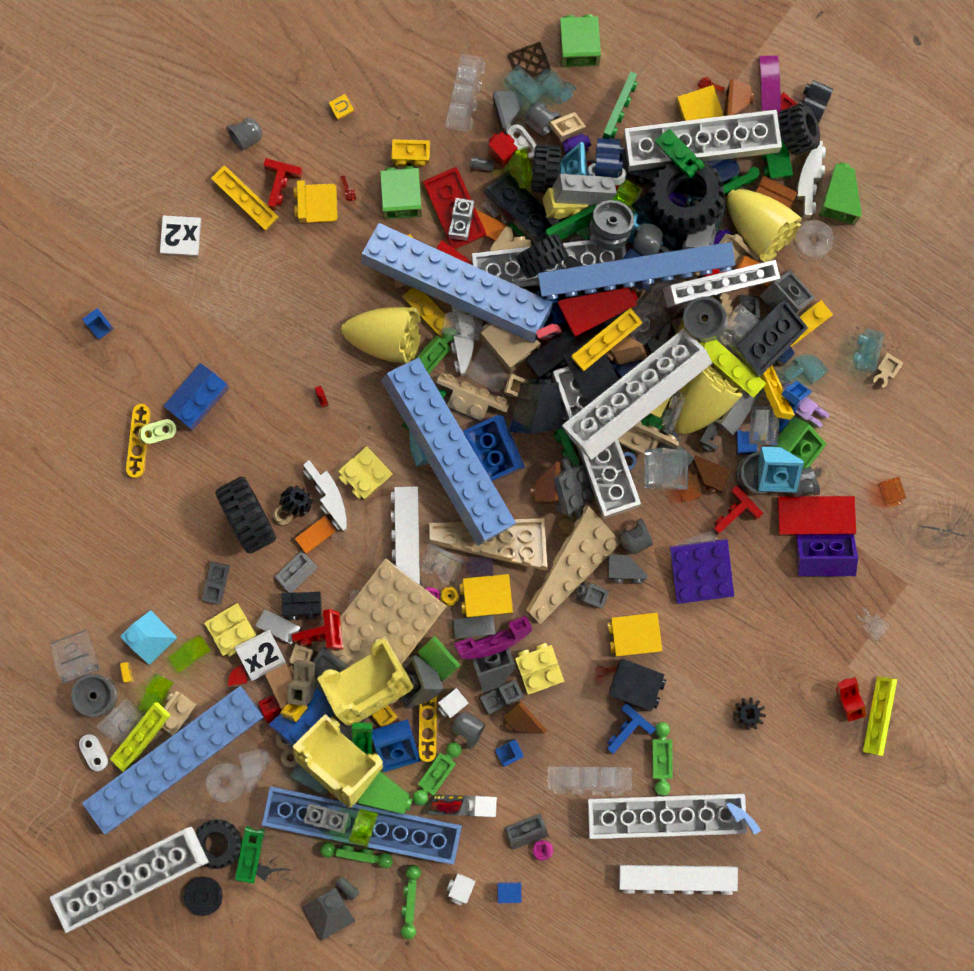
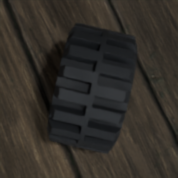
[778,103,820,155]
[531,144,561,193]
[516,235,569,278]
[195,819,242,869]

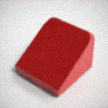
[258,694,283,723]

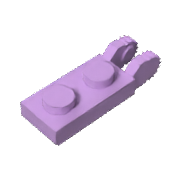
[783,383,829,428]

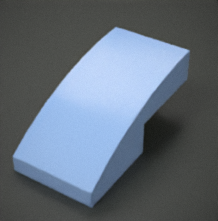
[725,802,761,835]

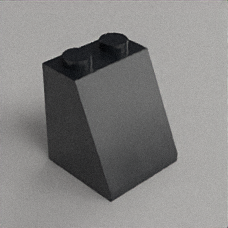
[509,378,563,434]
[607,658,666,711]

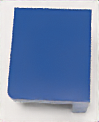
[82,308,114,339]
[735,430,758,455]
[495,739,524,767]
[498,882,522,903]

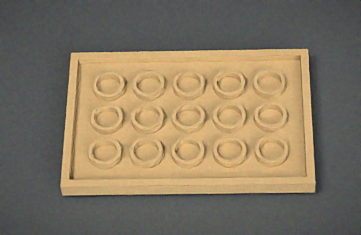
[316,559,447,667]

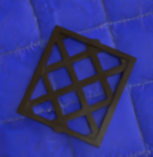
[509,41,551,82]

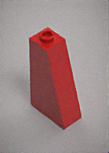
[557,287,638,337]

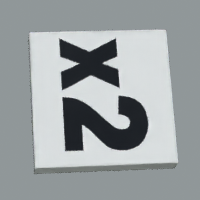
[160,216,201,256]
[235,630,287,681]

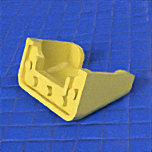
[317,638,413,726]
[292,714,383,808]

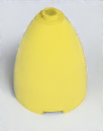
[726,189,802,262]
[341,307,421,364]
[671,363,743,435]

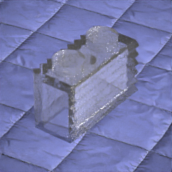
[748,405,780,446]

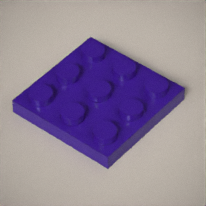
[670,539,734,604]

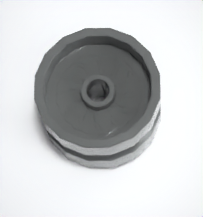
[588,200,634,250]
[683,296,728,342]
[735,452,770,495]
[71,674,118,717]

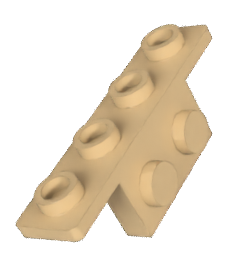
[436,373,511,421]
[618,421,679,458]

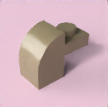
[287,660,317,706]

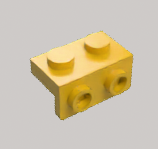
[391,139,430,167]

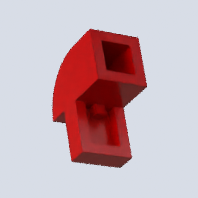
[836,677,866,722]

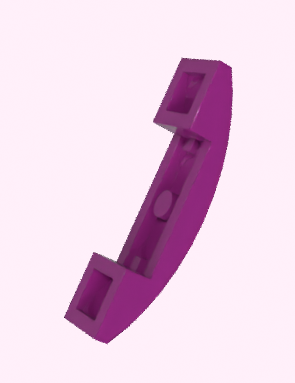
[759,56,781,116]
[454,616,532,659]

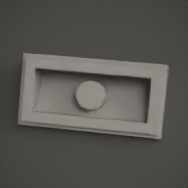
[274,551,318,593]

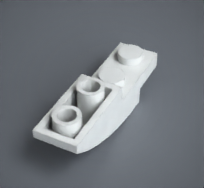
[795,141,825,219]
[451,306,475,377]
[303,461,347,532]

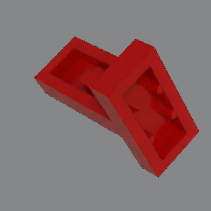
[263,158,303,211]
[712,486,764,535]
[292,609,343,651]

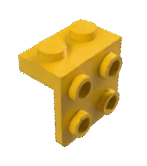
[294,181,338,223]

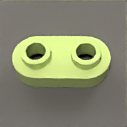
[138,419,176,444]

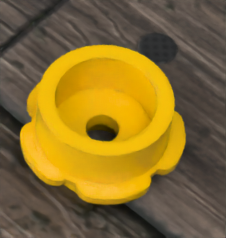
[440,587,459,606]

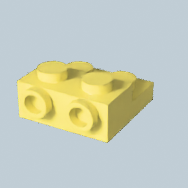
[338,446,393,500]
[205,603,257,657]
[515,643,565,695]

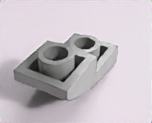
[449,198,475,241]
[255,609,300,644]
[304,803,350,833]

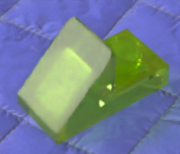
[503,146,532,188]
[612,179,641,208]
[168,635,211,673]
[138,674,174,713]
[349,808,378,847]

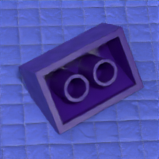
[796,535,858,577]

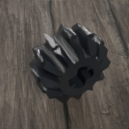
[279,485,313,519]
[733,697,766,730]

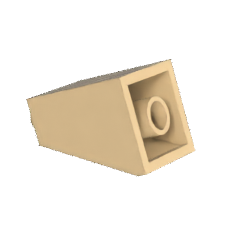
[481,322,540,374]

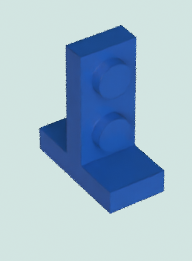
[766,380,812,432]
[607,703,655,754]

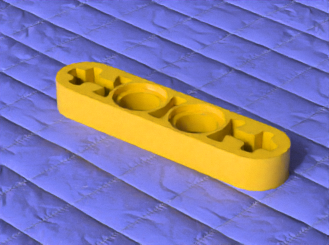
[126,404,151,478]
[419,696,437,762]

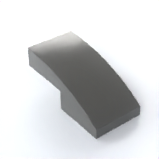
[202,561,231,605]
[452,615,495,639]
[479,680,524,715]

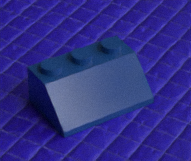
[164,363,230,431]
[463,415,525,481]
[269,689,335,750]

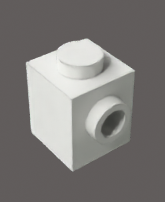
[438,688,469,718]
[467,795,497,817]
[447,873,476,905]

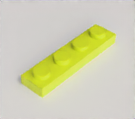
[699,340,766,398]
[863,676,897,756]
[110,702,171,772]

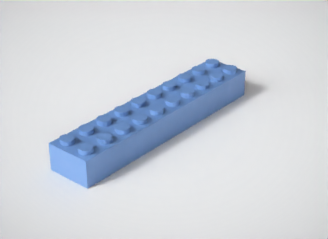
[362,223,553,343]
[538,242,735,300]
[381,358,516,546]
[82,686,264,835]
[262,786,462,865]

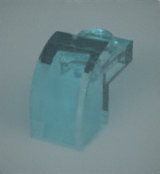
[533,69,577,105]
[783,354,829,385]

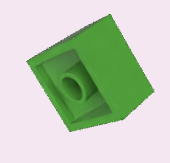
[771,417,827,469]
[418,636,461,681]

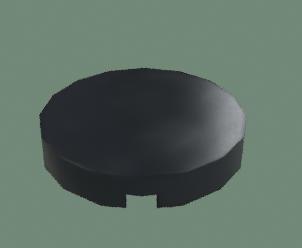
[184,876,223,916]

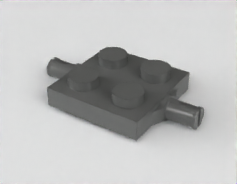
[553,457,593,520]

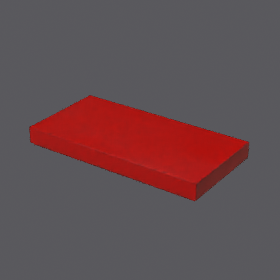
[423,166,487,250]
[777,496,856,536]

